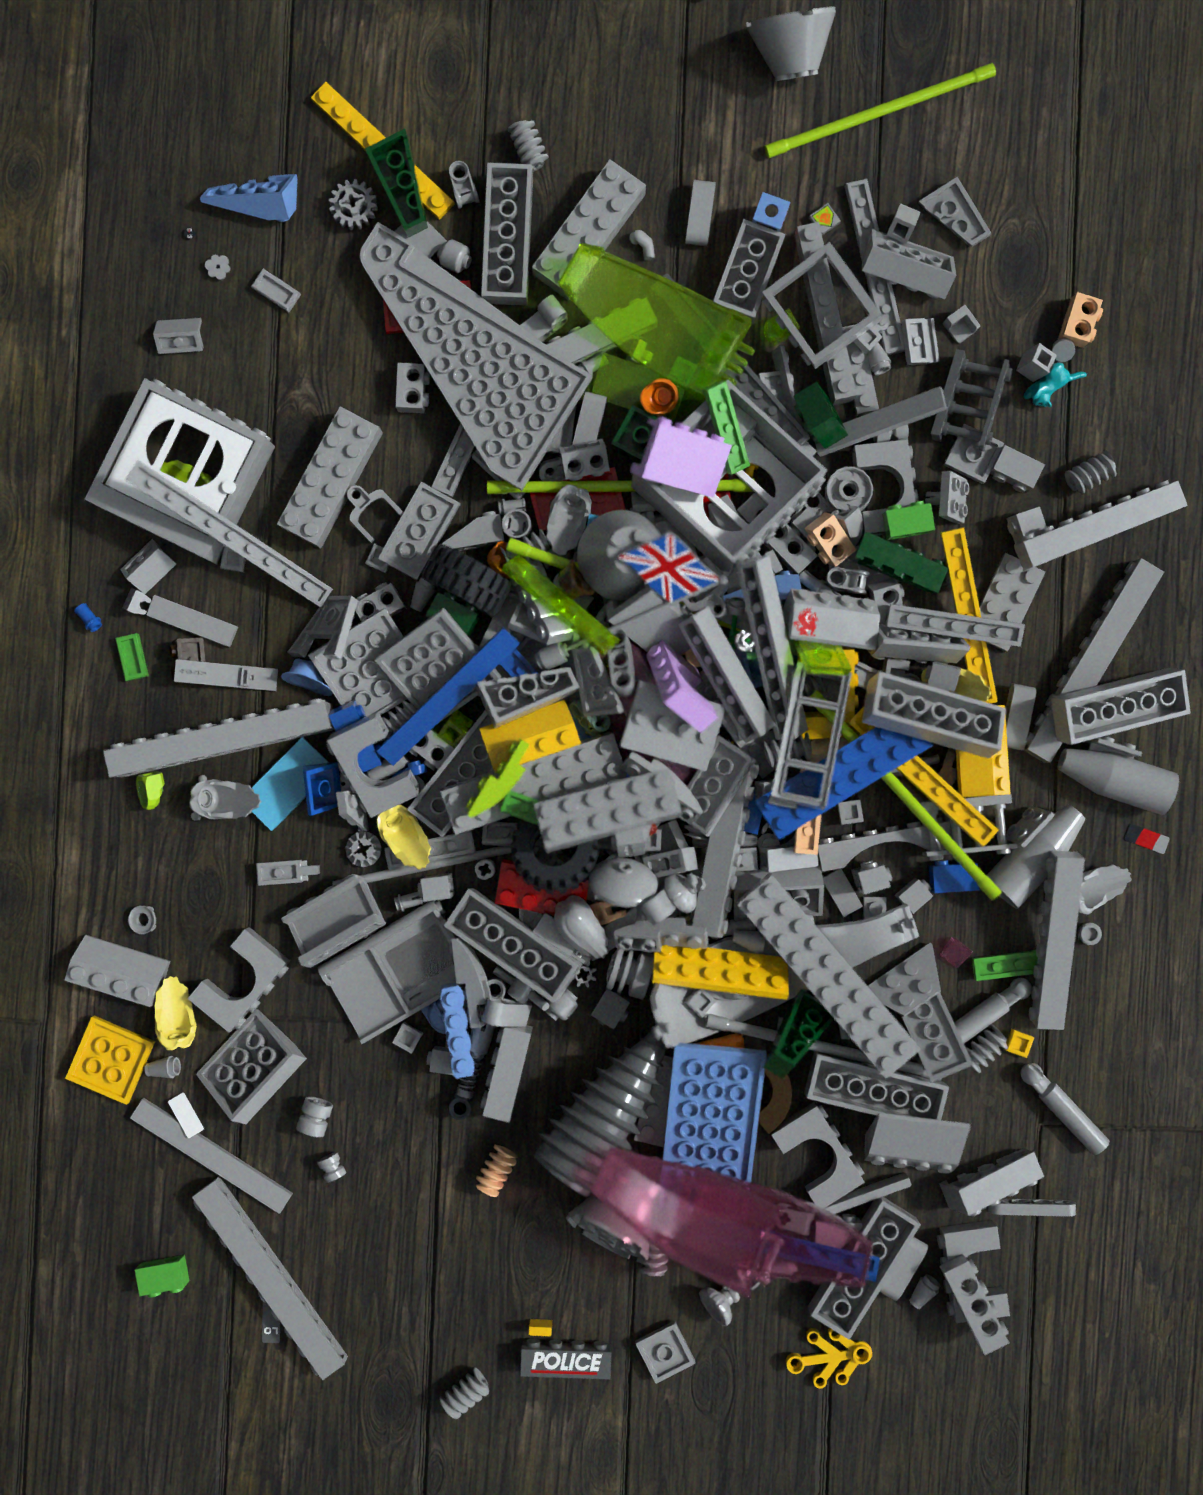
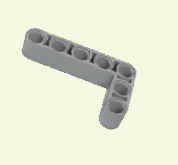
[591,888,677,961]

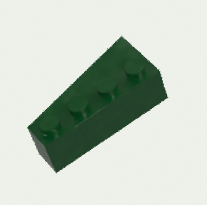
[365,129,428,238]
[853,532,948,595]
[763,989,835,1079]

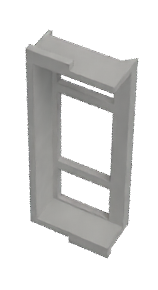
[768,662,852,810]

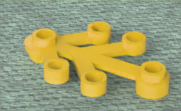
[786,1327,872,1389]

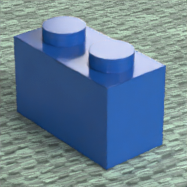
[928,860,979,893]

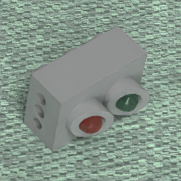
[608,777,657,858]

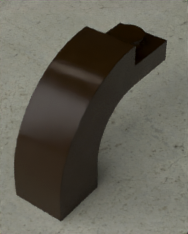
[892,746,957,801]
[758,1053,792,1134]

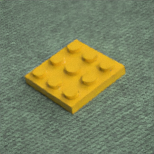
[65,1016,155,1105]

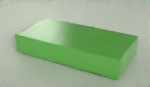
[115,633,149,682]

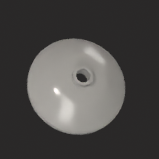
[589,858,657,907]

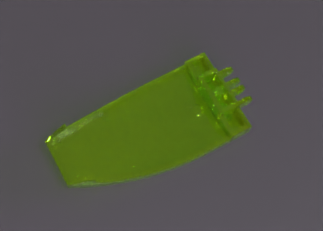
[558,243,755,401]

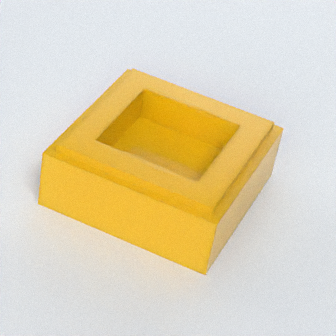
[1004,1029,1034,1058]
[529,1319,552,1336]

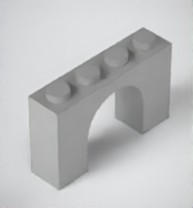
[851,439,918,537]
[327,712,421,818]
[755,777,819,872]
[188,927,290,1032]
[771,1102,865,1211]
[937,1220,1010,1323]

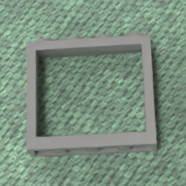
[762,242,882,369]

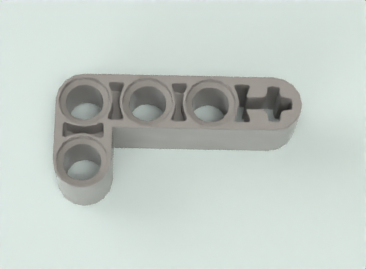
[520,295,568,342]

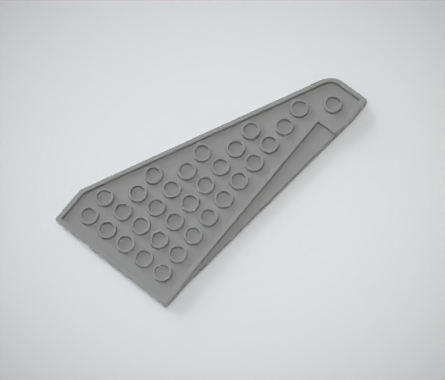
[360,222,593,491]

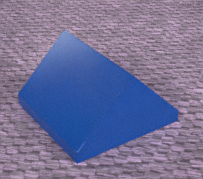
[303,762,341,816]

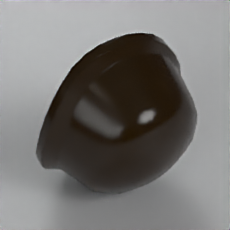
[558,559,594,599]

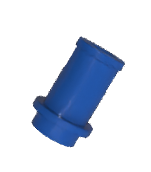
[74,603,102,632]

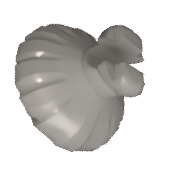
[664,874,706,913]
[699,1285,740,1326]

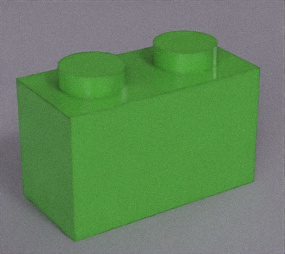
[882,501,935,540]
[135,1255,189,1298]

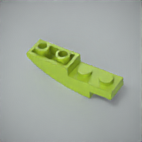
[465,738,530,818]

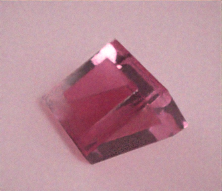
[939,937,973,968]

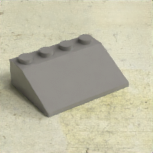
[196,1009,307,1124]
[864,1113,970,1173]

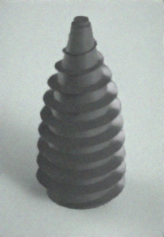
[533,1030,668,1197]

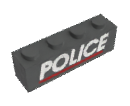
[521,1339,611,1379]

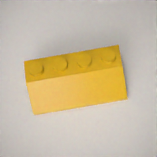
[479,700,581,773]
[956,705,1010,797]

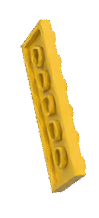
[652,945,789,1000]

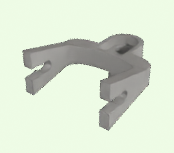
[347,485,403,543]
[683,558,728,619]

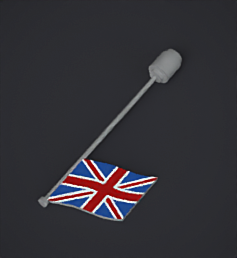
[535,532,728,670]

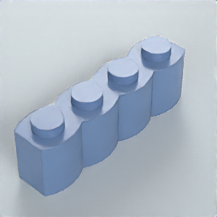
[439,982,474,1079]

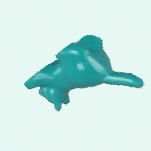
[1023,362,1087,407]

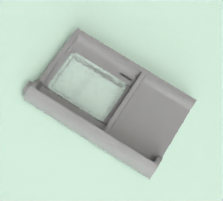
[318,900,465,1044]

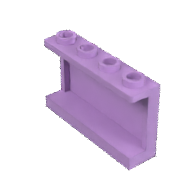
[630,417,732,498]

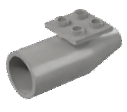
[1057,736,1179,815]
[986,805,1086,909]

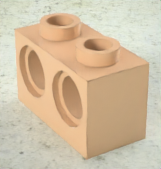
[1058,292,1103,348]
[804,512,857,567]

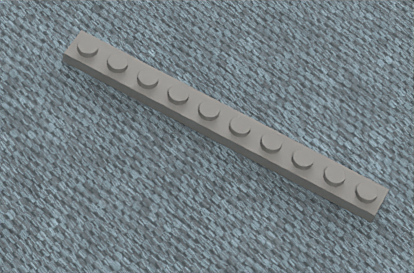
[125,460,333,607]

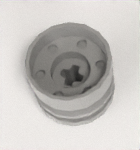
[606,949,653,1000]

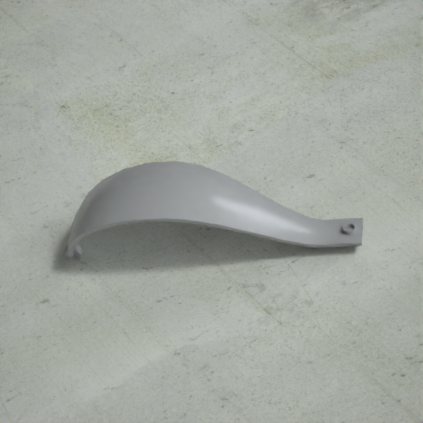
[650,903,919,1048]

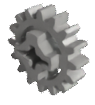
[329,179,378,230]

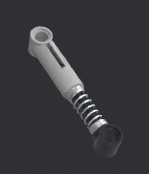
[449,976,507,1120]

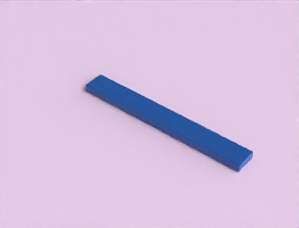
[377,627,519,766]

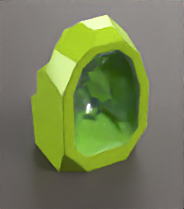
[136,772,164,810]

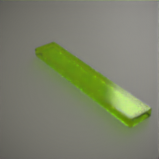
[502,555,619,656]

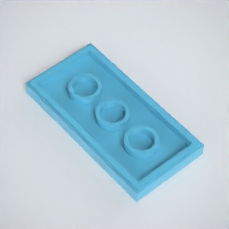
[252,737,329,831]

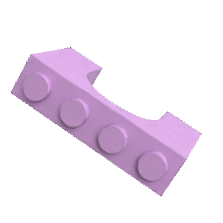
[646,640,718,733]

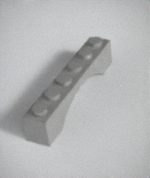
[818,817,952,872]

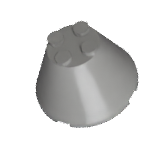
[746,7,836,81]
[577,510,662,601]
[566,1176,651,1263]

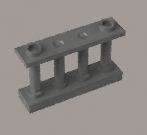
[931,349,1013,452]

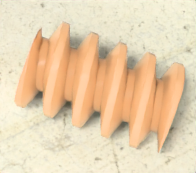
[476,1145,518,1197]

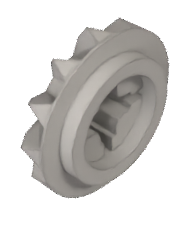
[345,832,381,867]

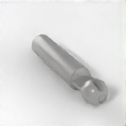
[954,978,1032,1043]
[1021,1063,1110,1155]

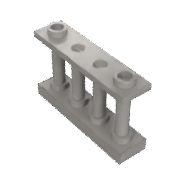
[920,794,1017,861]

